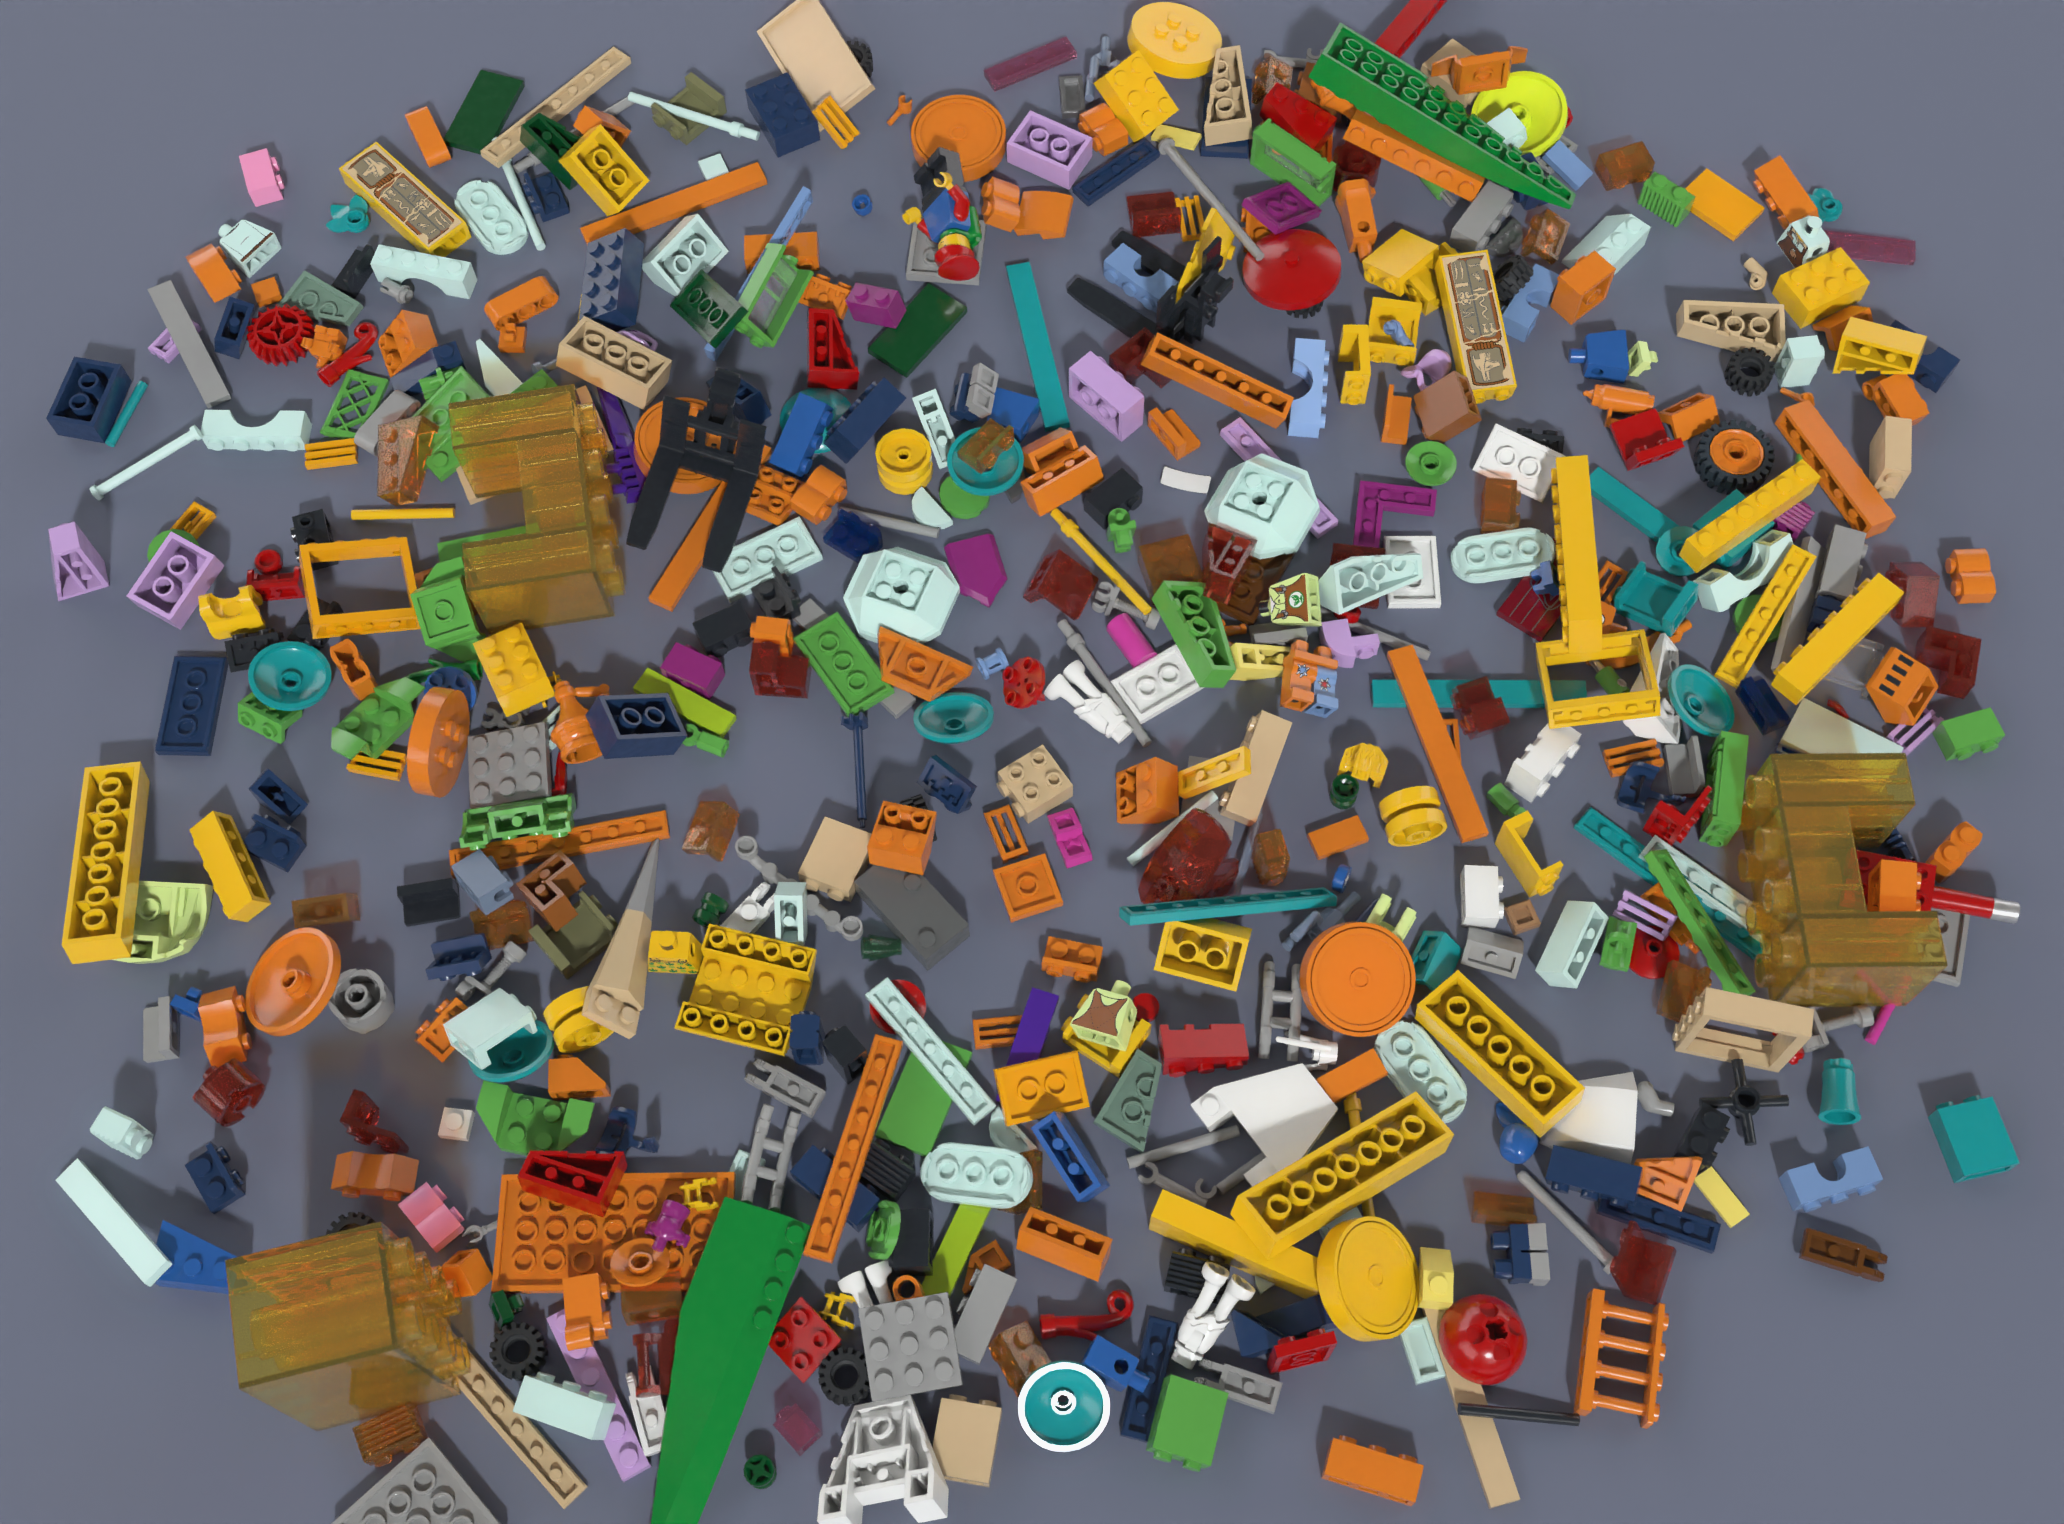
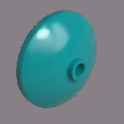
[780,388,851,453]
[947,427,1024,496]
[248,641,332,711]
[1668,664,1735,737]
[913,692,994,744]
[468,1020,554,1083]
[1018,1360,1110,1452]

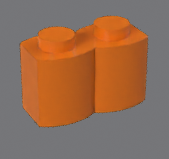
[1078,103,1128,156]
[981,176,1020,233]
[790,465,847,525]
[1945,548,1996,604]
[750,616,794,660]
[330,639,378,701]
[1925,821,1983,883]

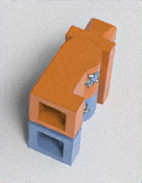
[1280,640,1338,718]

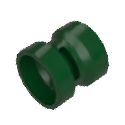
[1329,774,1359,809]
[692,892,729,928]

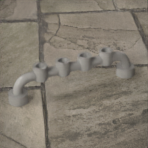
[735,836,863,941]

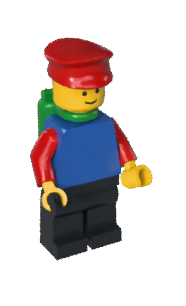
[902,147,982,281]

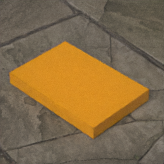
[1685,168,1765,242]
[993,1050,1090,1126]

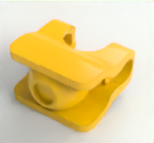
[198,585,266,640]

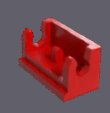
[245,566,305,601]

